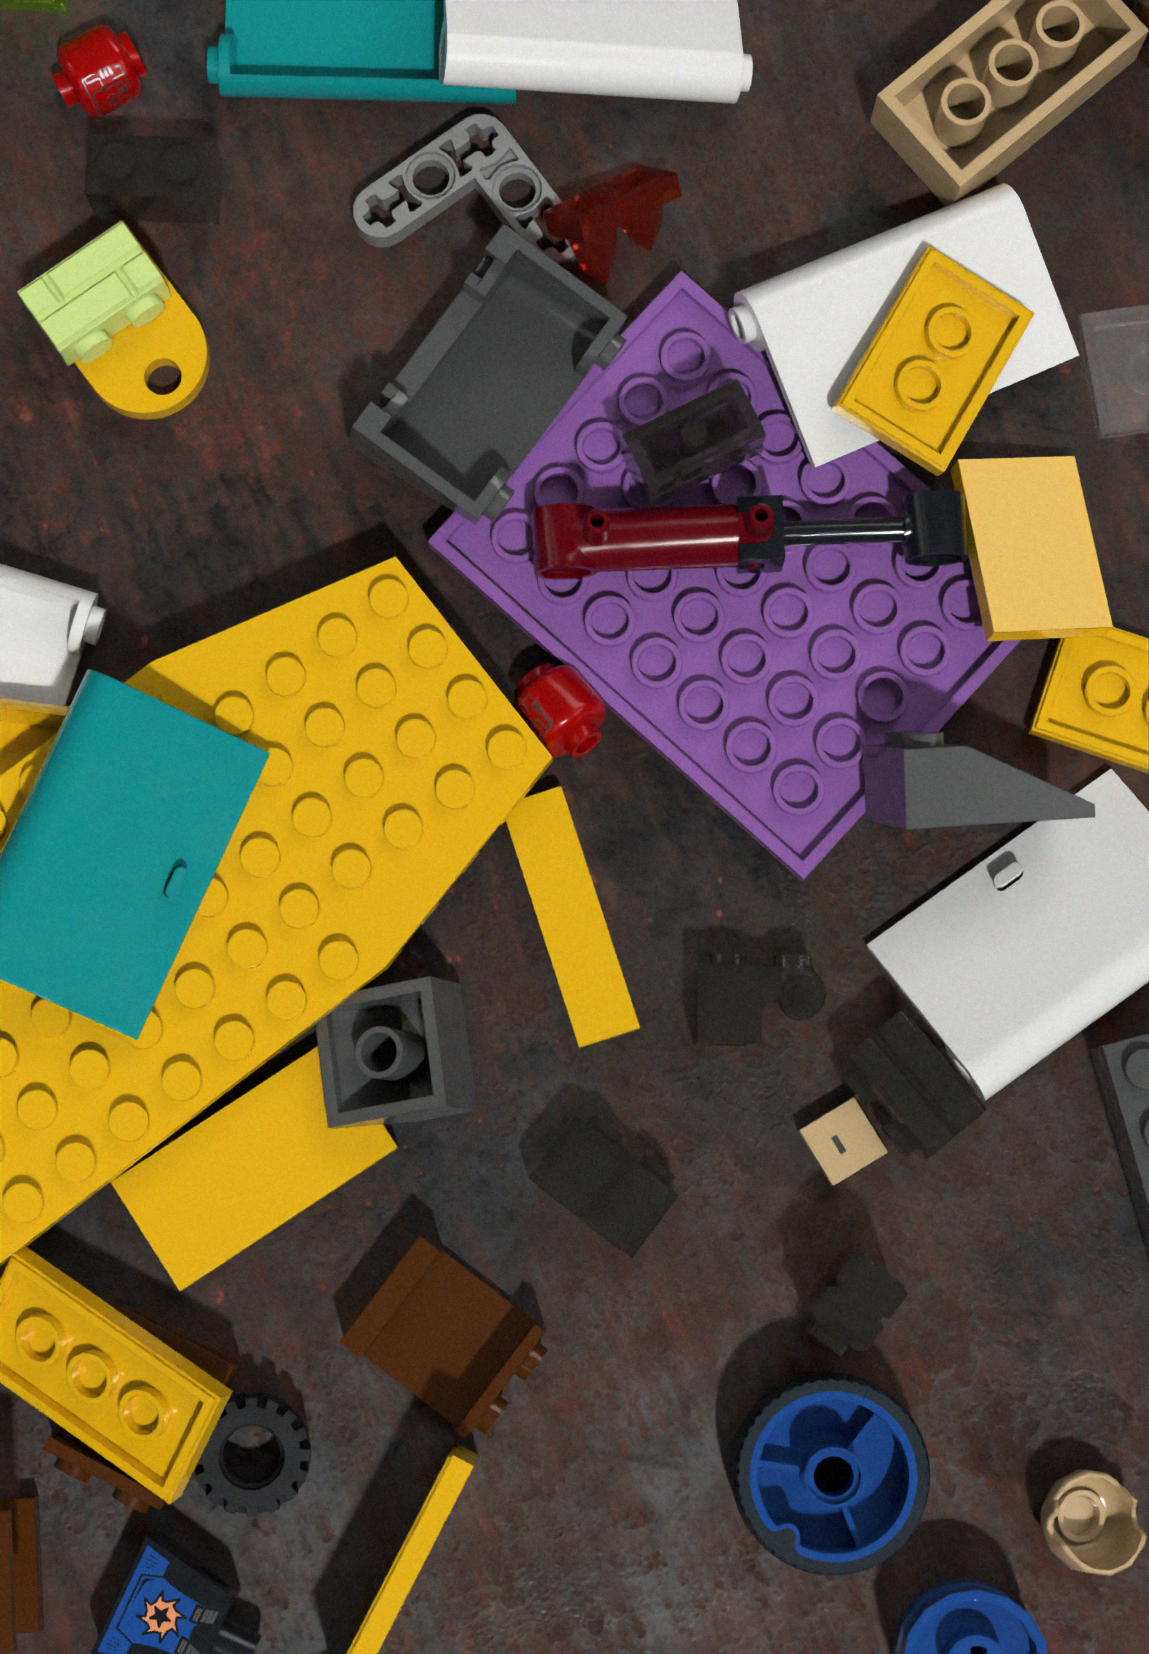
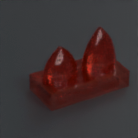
[543,164,682,286]

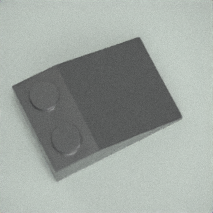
[863,730,1095,829]

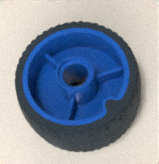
[730,1371,931,1576]

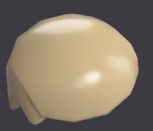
[1040,1470,1147,1576]

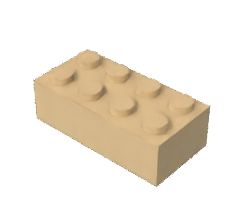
[870,0,1149,207]

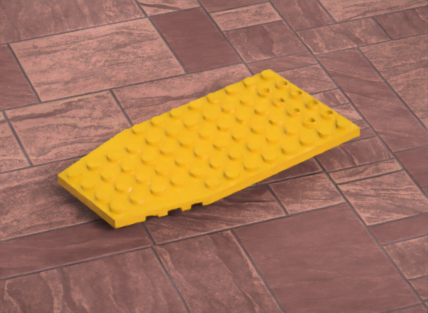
[0,556,553,1267]

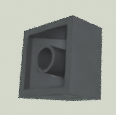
[315,976,477,1129]

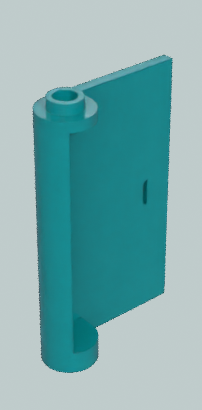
[207,0,517,104]
[0,669,270,1040]

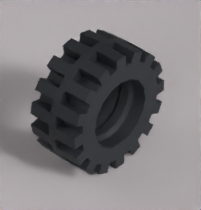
[194,1392,311,1517]

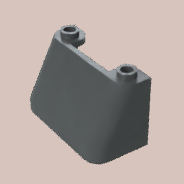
[349,224,627,525]

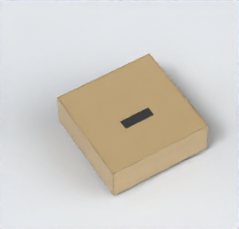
[798,1097,888,1186]

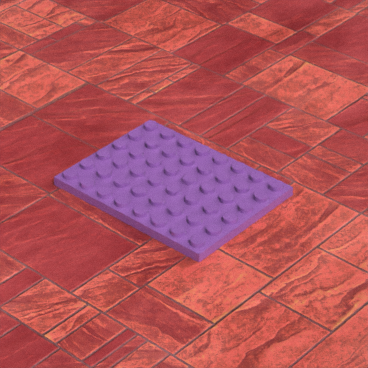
[427,271,1021,882]

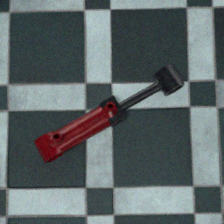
[532,489,968,580]

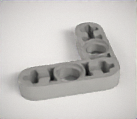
[353,114,581,270]

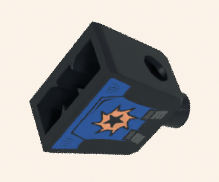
[90,1530,262,1654]

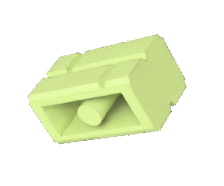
[17,221,171,366]

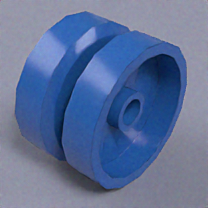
[892,1578,1048,1654]

